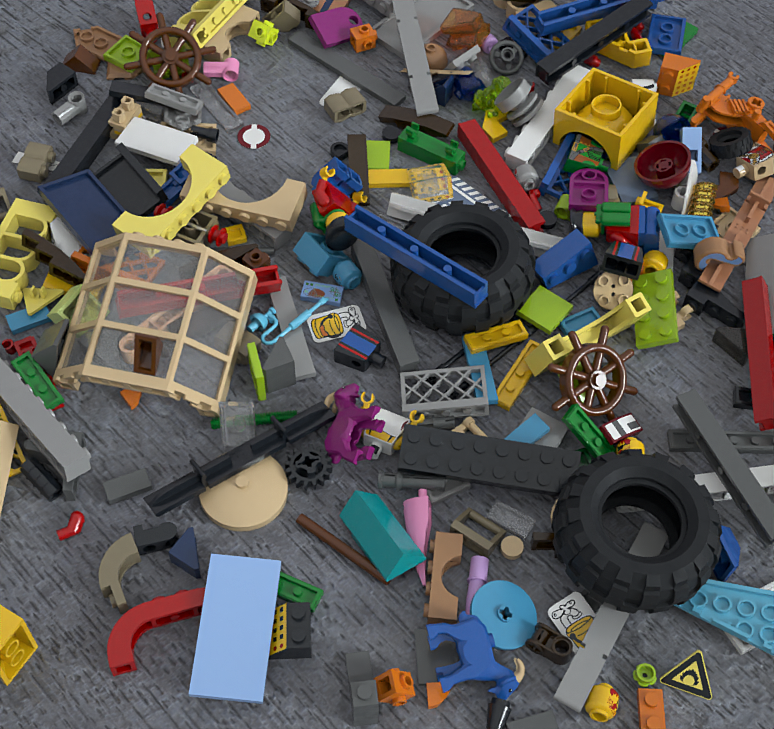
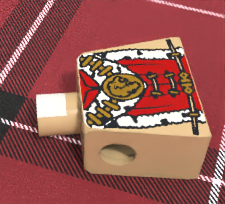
[733,142,774,181]

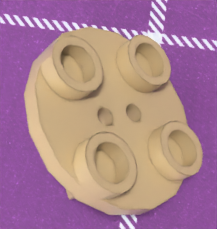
[593,272,633,310]

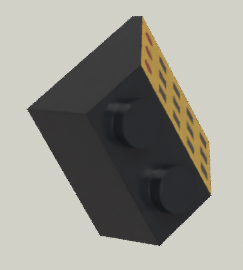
[269,602,312,660]

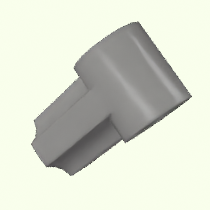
[51,91,88,126]

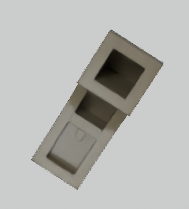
[99,532,141,614]

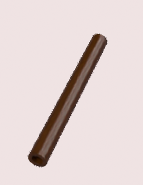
[296,513,392,586]

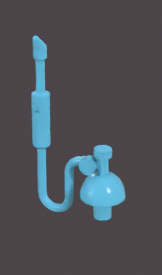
[247,297,329,345]

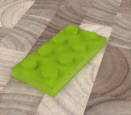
[632,268,679,350]

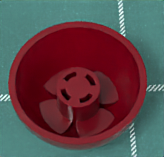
[634,140,691,189]

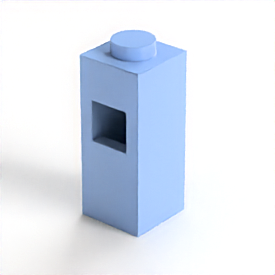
[680,127,702,175]

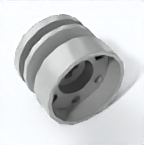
[494,77,544,127]

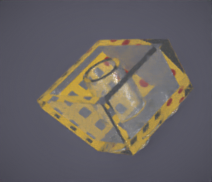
[406,163,453,202]

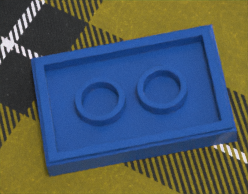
[647,14,686,56]

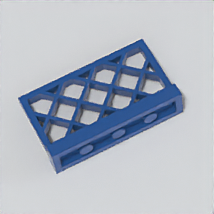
[502,4,570,63]
[538,132,607,199]

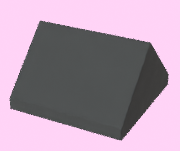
[31,319,70,377]
[262,337,296,394]

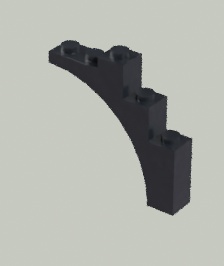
[674,224,745,332]

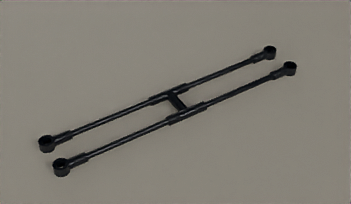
[426,265,604,400]

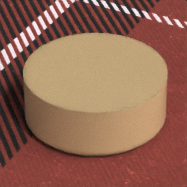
[500,536,524,560]

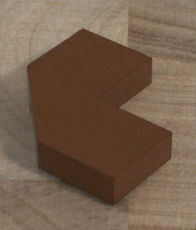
[699,171,739,202]

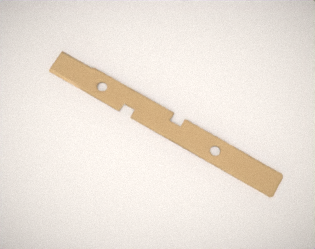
[399,68,473,75]

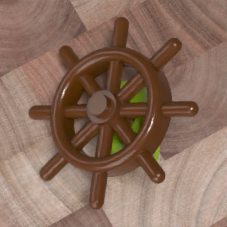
[124,12,217,93]
[547,325,638,422]

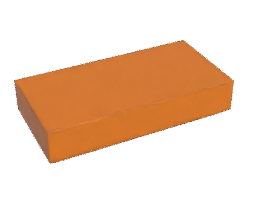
[217,83,251,116]

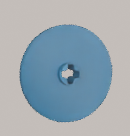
[470,580,537,651]

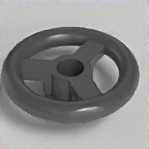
[489,40,524,75]

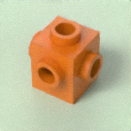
[350,23,378,53]
[374,668,416,706]

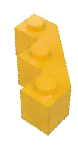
[585,18,652,68]

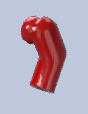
[630,22,645,40]
[583,55,601,68]
[527,188,542,212]
[56,511,85,541]

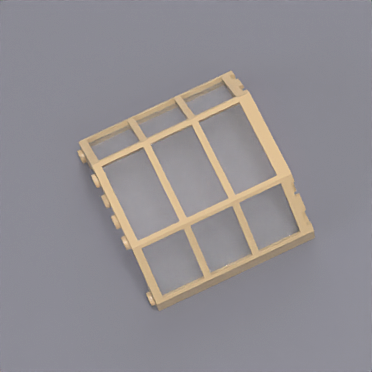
[52,232,258,419]

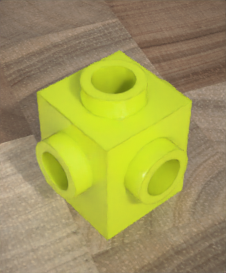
[248,19,279,47]

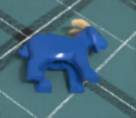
[425,611,525,700]

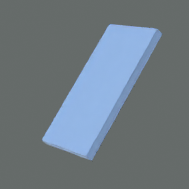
[189,554,281,704]

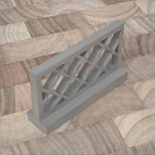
[400,365,489,422]

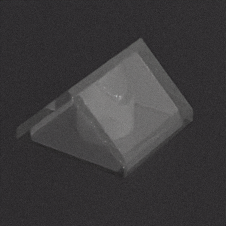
[218,401,257,448]

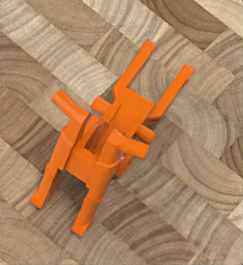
[689,71,774,150]

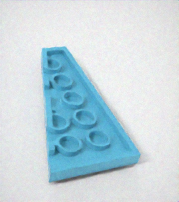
[674,579,774,656]

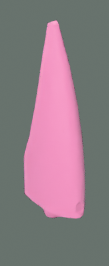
[403,489,432,586]

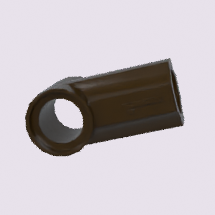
[701,137,720,173]

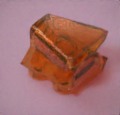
[440,8,490,51]

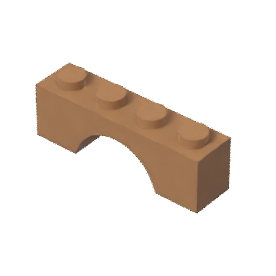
[423,531,463,624]

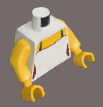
[361,392,425,459]

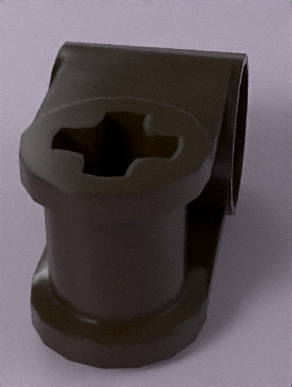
[525,622,573,665]

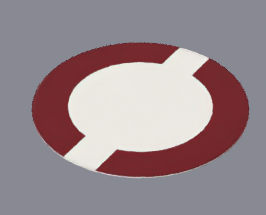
[237,124,270,149]

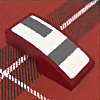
[599,413,643,445]

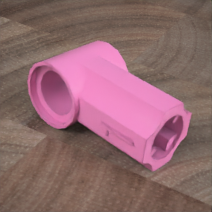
[203,58,240,82]

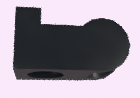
[133,522,179,555]

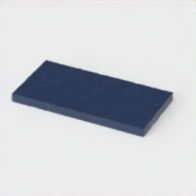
[37,169,141,268]

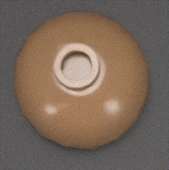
[424,43,448,78]

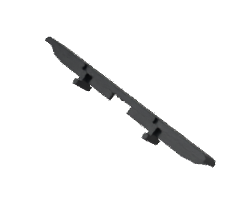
[143,401,336,517]

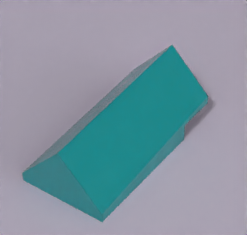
[339,490,426,582]

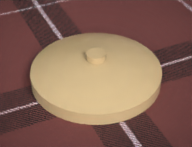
[199,452,288,531]

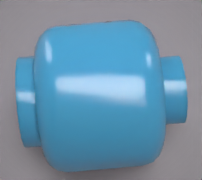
[332,260,362,290]

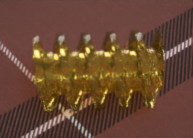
[687,182,718,217]

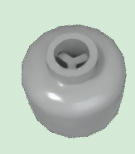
[513,164,539,192]

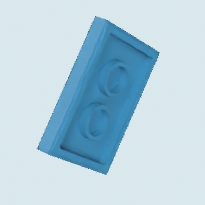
[656,213,720,249]

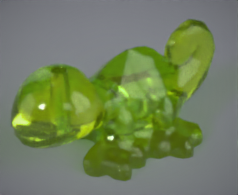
[472,76,511,118]

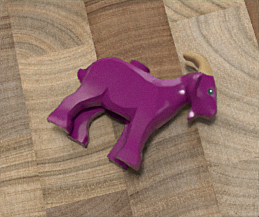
[324,383,386,465]

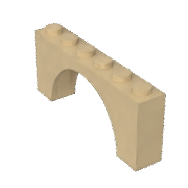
[179,174,308,232]

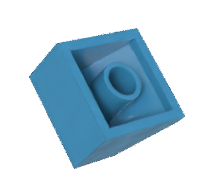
[293,232,352,277]

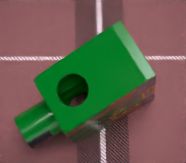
[563,134,611,178]

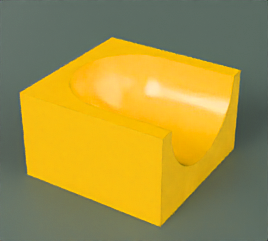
[553,67,659,170]

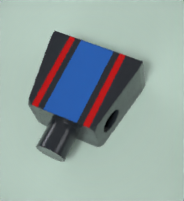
[600,241,644,280]
[334,322,387,372]

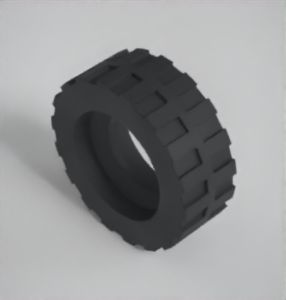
[709,127,753,160]

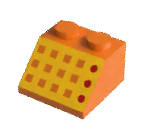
[656,52,701,97]

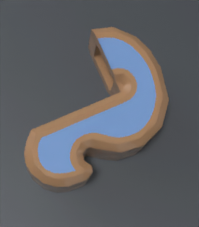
[693,236,746,271]

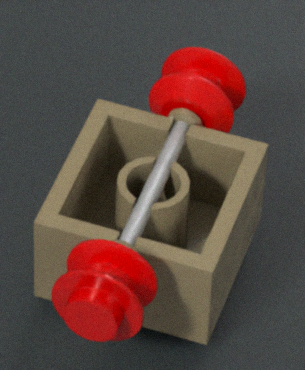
[154,203,228,259]

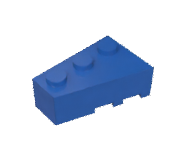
[535,228,599,289]

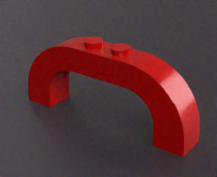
[107,587,206,676]

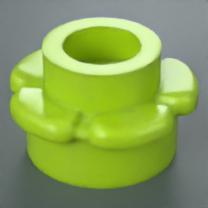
[633,663,657,687]

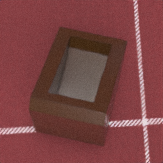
[63,44,101,75]
[133,332,163,376]

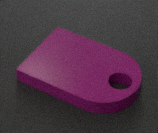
[308,7,363,49]
[568,168,609,212]

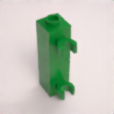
[397,121,467,176]

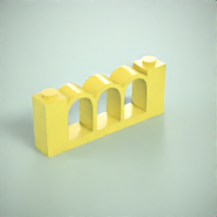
[169,0,247,49]
[0,198,57,310]

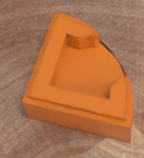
[708,197,730,212]
[120,389,142,410]
[426,682,450,709]

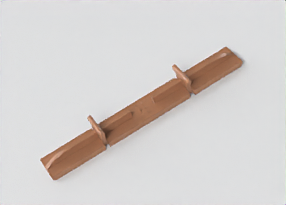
[698,176,774,293]

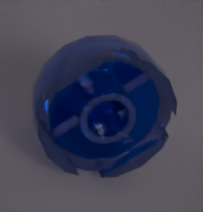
[454,66,488,103]
[653,114,691,142]

